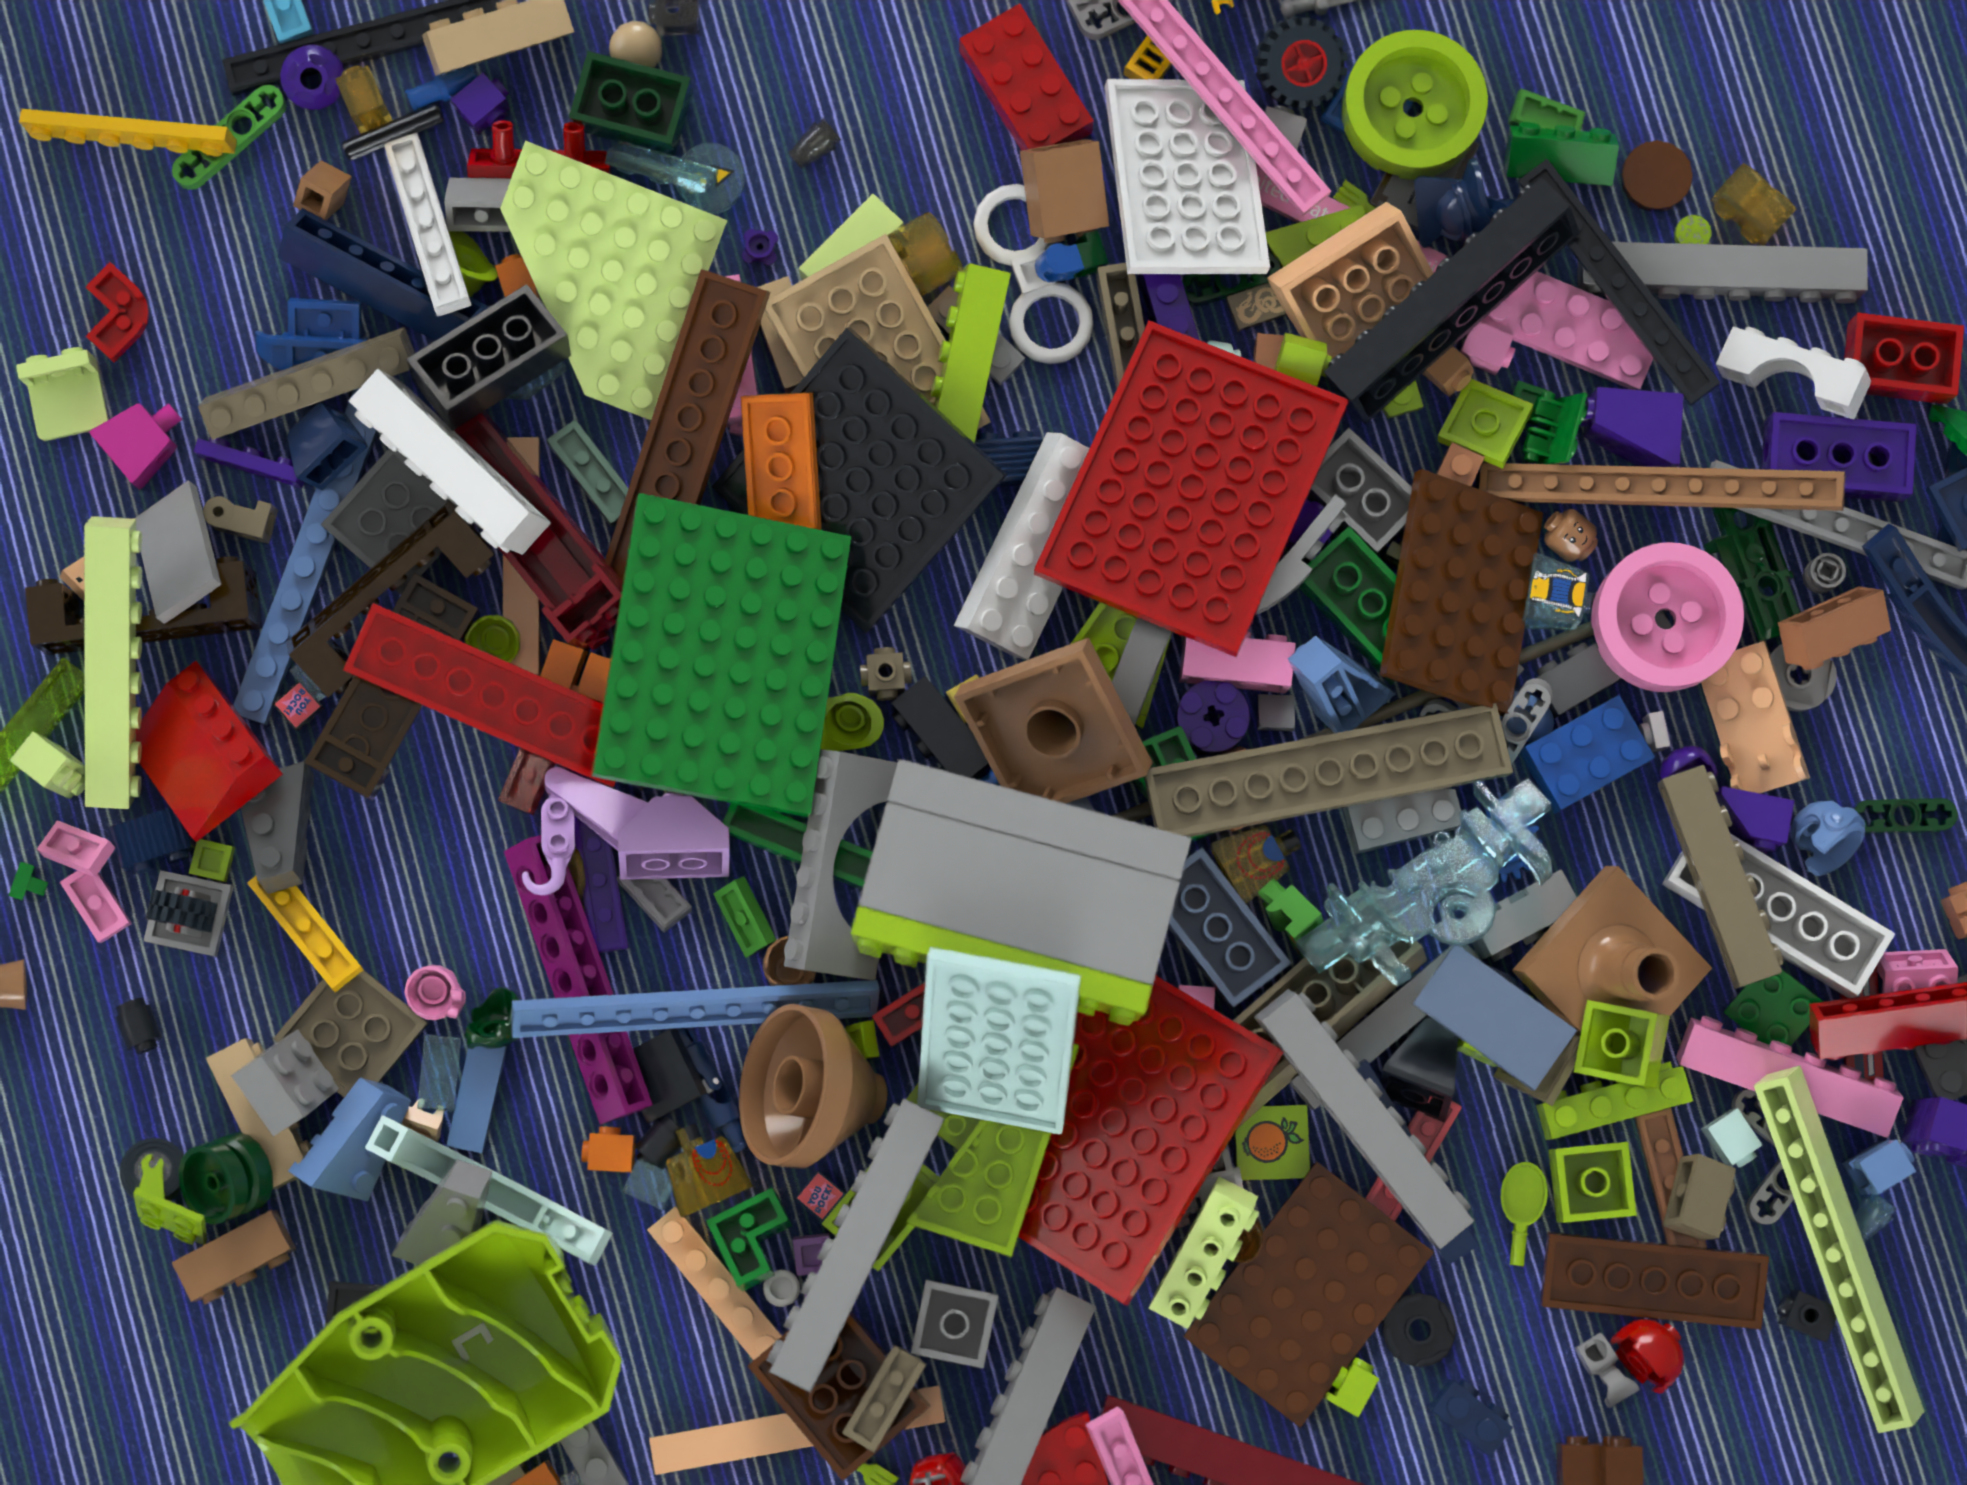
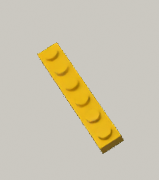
[19,109,237,156]

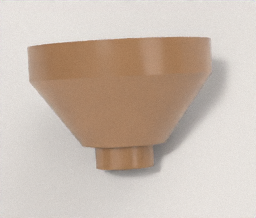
[739,1004,887,1169]

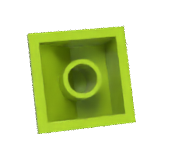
[1574,1000,1670,1088]

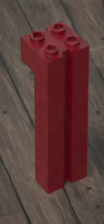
[454,411,623,651]

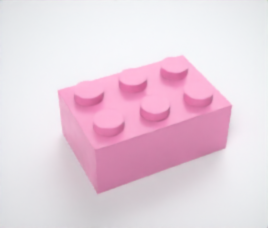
[1179,632,1296,694]

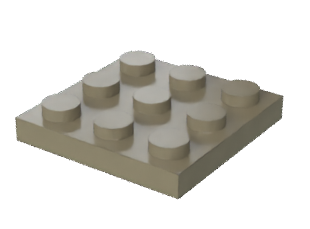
[273,970,429,1097]

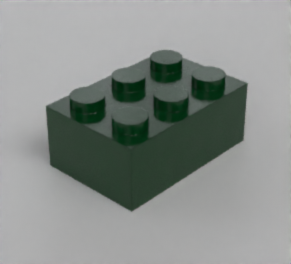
[568,51,693,156]

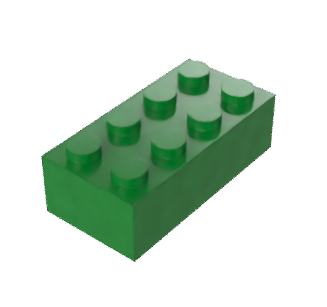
[1299,526,1396,685]

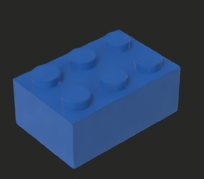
[1520,695,1655,814]

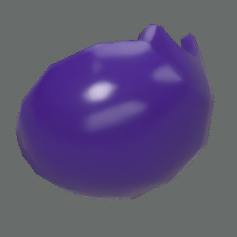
[1659,745,1718,780]

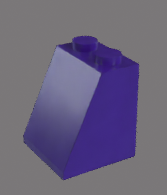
[1579,387,1684,467]

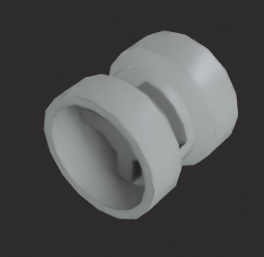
[1802,553,1846,594]

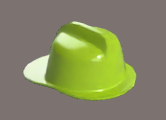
[449,231,498,297]
[820,693,884,751]

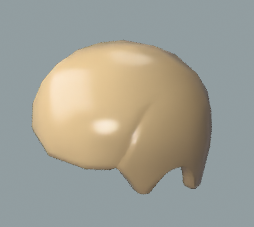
[609,21,662,68]

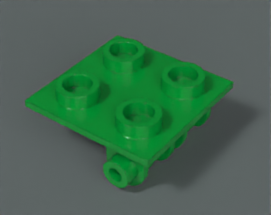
[1522,391,1588,464]
[1723,968,1825,1047]

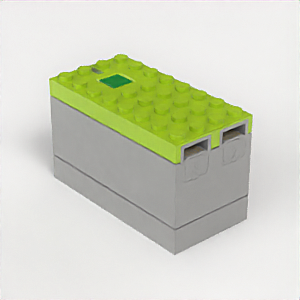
[851,759,1191,1026]

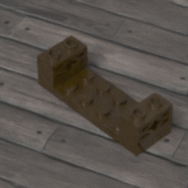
[286,500,494,697]
[25,556,262,655]
[305,573,480,801]

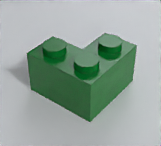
[706,1188,793,1292]

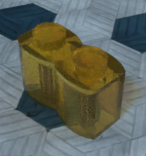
[1711,163,1797,246]

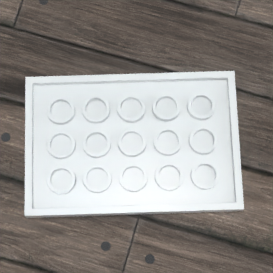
[1104,79,1270,274]

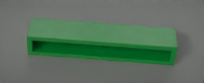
[722,803,873,890]

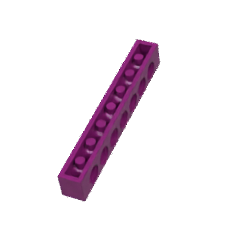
[504,835,653,1125]

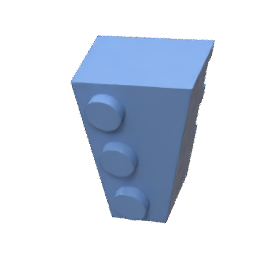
[1288,636,1396,733]
[288,1077,411,1201]

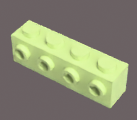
[1149,1176,1259,1329]

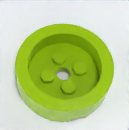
[1341,30,1488,180]

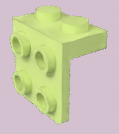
[16,347,109,441]

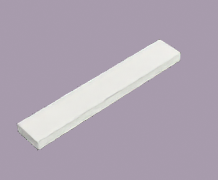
[384,132,472,317]

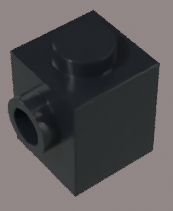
[1777,1290,1837,1343]

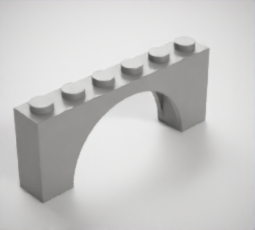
[784,749,898,981]

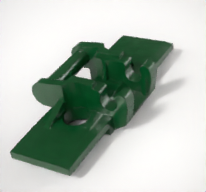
[1703,468,1800,642]

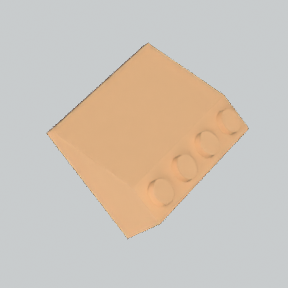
[1267,202,1434,359]

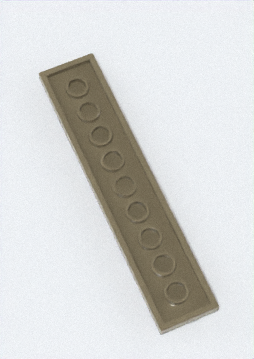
[1143,703,1513,837]

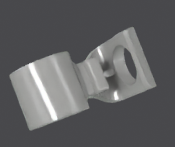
[1575,1333,1639,1408]

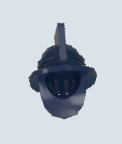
[1414,157,1516,248]

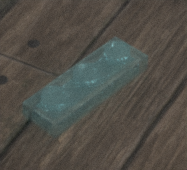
[605,140,718,194]

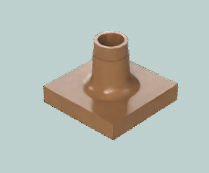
[954,638,1152,804]
[1512,866,1712,1037]

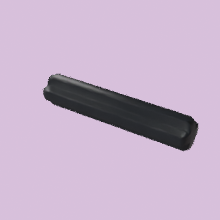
[342,103,444,160]

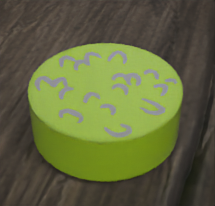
[1674,215,1711,244]

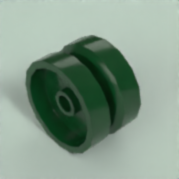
[179,1132,273,1225]

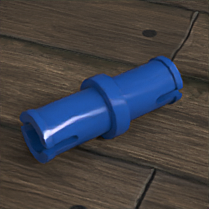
[405,65,477,111]

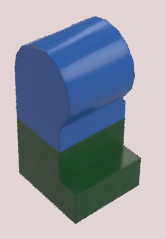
[1035,230,1109,283]

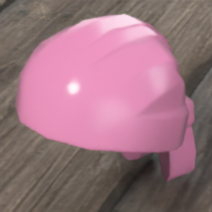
[404,965,466,1020]

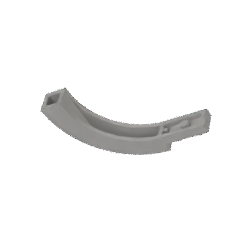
[1256,494,1347,615]

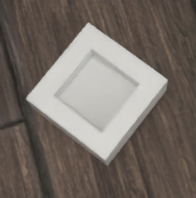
[1639,711,1670,753]

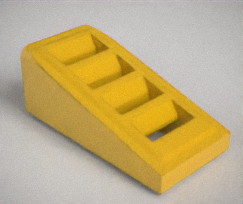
[1123,35,1172,79]

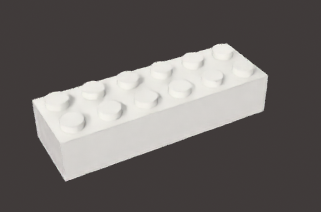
[349,369,551,555]
[954,432,1090,660]
[1662,834,1895,998]

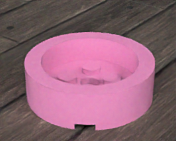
[1591,542,1744,692]

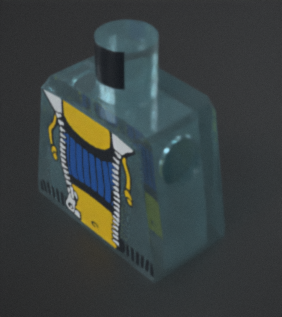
[1522,553,1596,630]

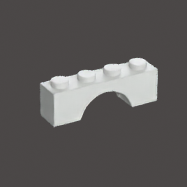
[1716,327,1871,419]

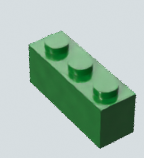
[1504,122,1619,186]

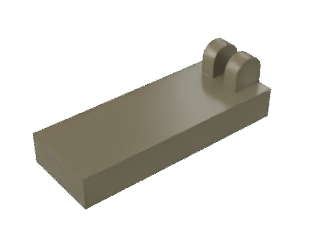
[842,1345,927,1452]

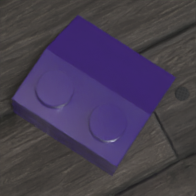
[1715,786,1794,854]

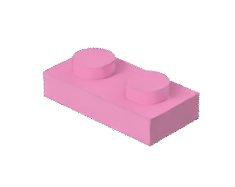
[37,820,116,877]
[60,870,132,943]

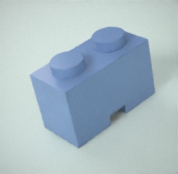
[1842,1139,1916,1195]

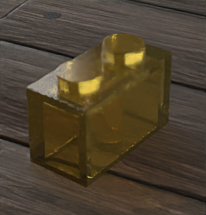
[335,65,393,134]

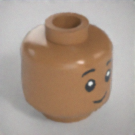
[1544,509,1598,562]

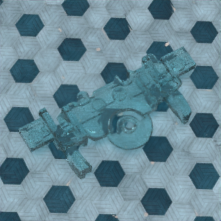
[1296,778,1552,986]

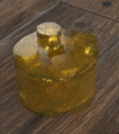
[887,212,963,297]

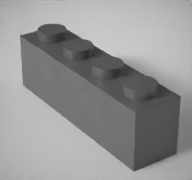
[1536,610,1672,719]

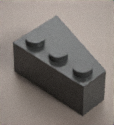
[241,761,315,894]

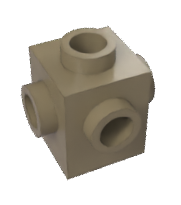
[860,647,912,701]

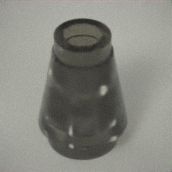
[788,118,841,169]

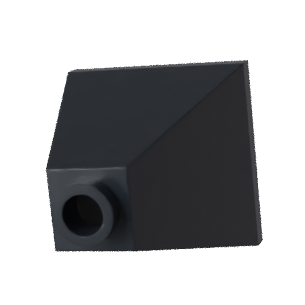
[1380,1015,1458,1123]

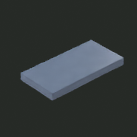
[1412,944,1577,1091]

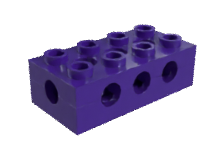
[1761,412,1917,502]

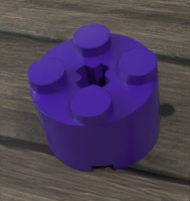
[1175,681,1250,757]

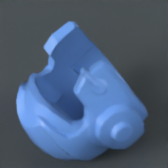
[1791,801,1865,876]

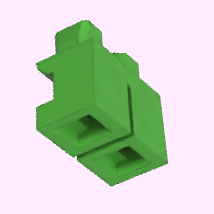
[1258,878,1329,958]

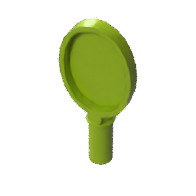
[1500,1162,1548,1266]

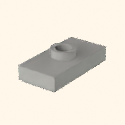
[617,875,692,933]

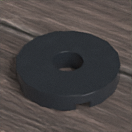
[1382,1293,1456,1367]

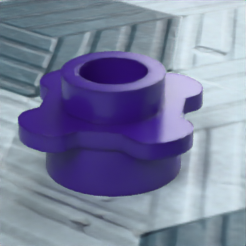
[742,229,779,266]

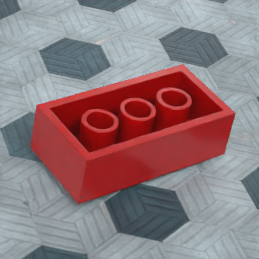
[959,3,1094,151]

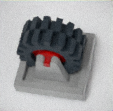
[143,870,234,957]

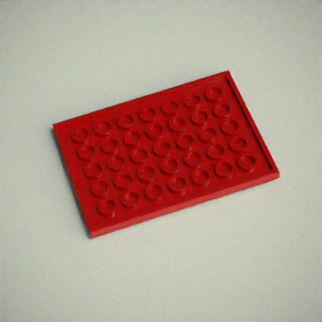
[1034,320,1349,658]
[1019,975,1283,1306]

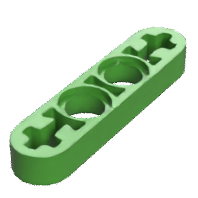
[172,85,286,190]

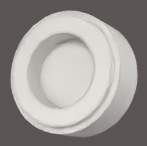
[763,1270,800,1307]

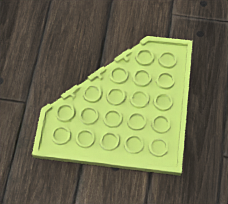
[500,140,727,421]

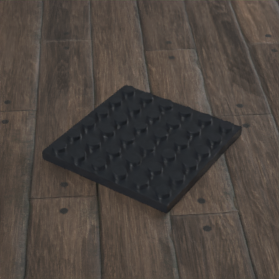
[712,327,1008,633]

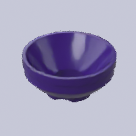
[280,45,346,110]

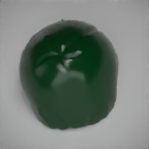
[464,987,519,1049]

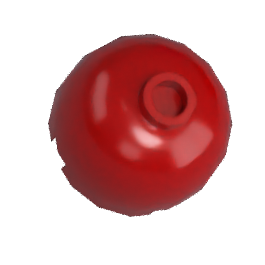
[1610,1319,1685,1394]

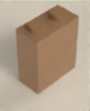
[1020,139,1109,243]

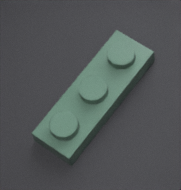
[546,420,629,527]

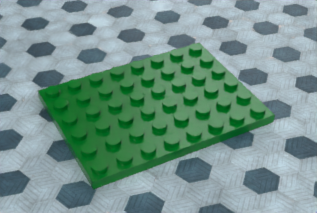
[591,493,851,817]

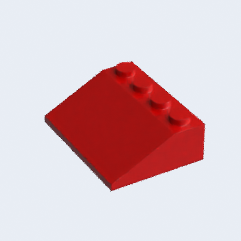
[136,661,283,842]

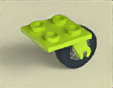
[120,1138,208,1245]

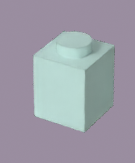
[1701,1108,1762,1168]

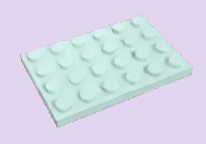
[917,947,1081,1135]

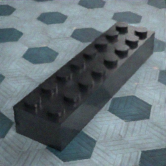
[1324,177,1580,424]

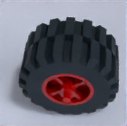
[1254,17,1348,108]

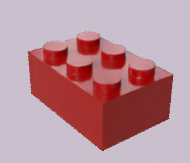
[1844,313,1964,404]

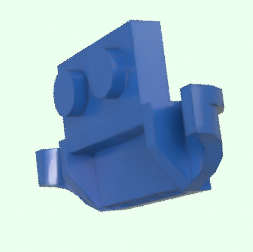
[255,298,369,370]

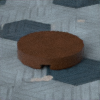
[1621,140,1693,211]

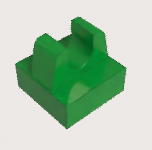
[8,861,49,900]

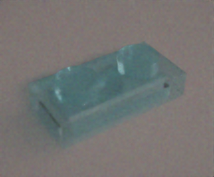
[417,1035,461,1112]

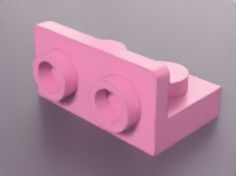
[1877,949,1958,994]

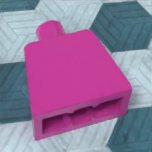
[89,403,183,490]

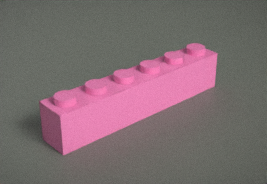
[1676,1016,1904,1138]

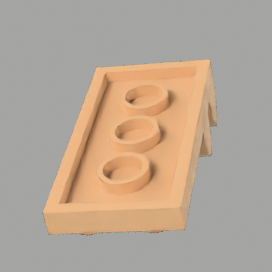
[1701,641,1810,794]

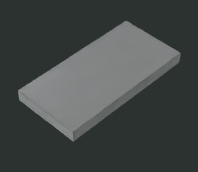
[134,480,221,624]

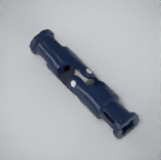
[659,1028,748,1157]

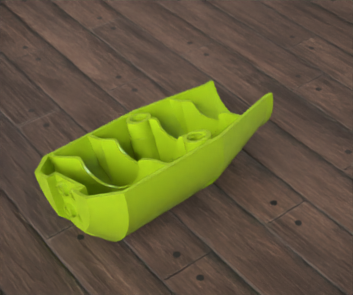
[229,1220,622,1485]

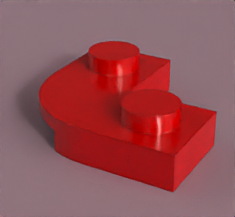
[85,262,149,363]

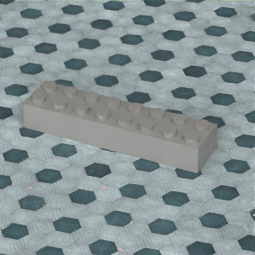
[767,1098,944,1392]

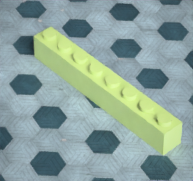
[84,516,142,809]

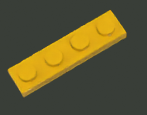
[247,876,364,992]

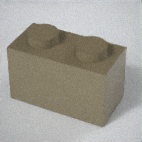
[1663,1154,1736,1241]

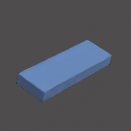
[446,1046,507,1154]

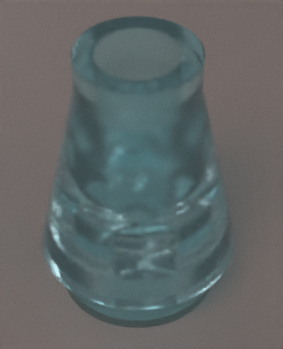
[1855,1193,1897,1244]

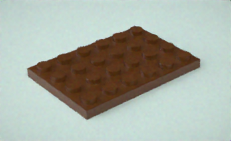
[1379,469,1543,717]
[1183,1161,1434,1427]

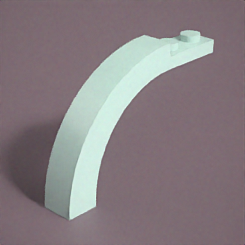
[365,1115,612,1266]

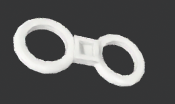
[973,184,1094,364]

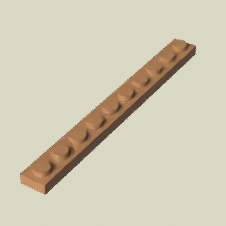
[1479,463,1846,511]

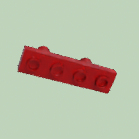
[467,120,613,178]

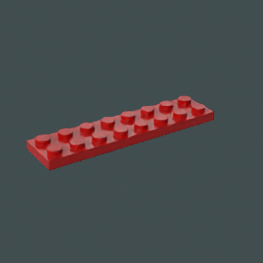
[343,603,616,788]

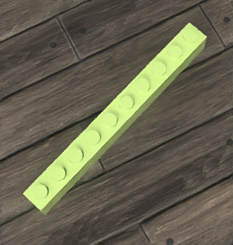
[1753,1066,1925,1433]

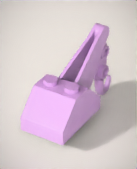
[522,767,729,896]

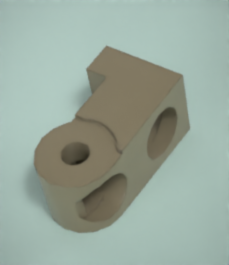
[203,496,278,544]

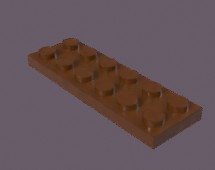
[1540,1232,1769,1329]

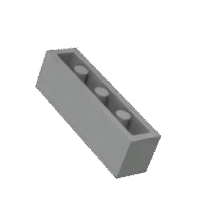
[444,178,511,232]

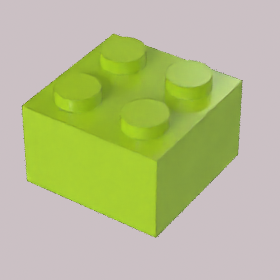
[1548,1142,1637,1223]

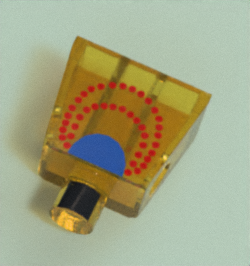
[1209,825,1301,904]
[666,1123,753,1218]

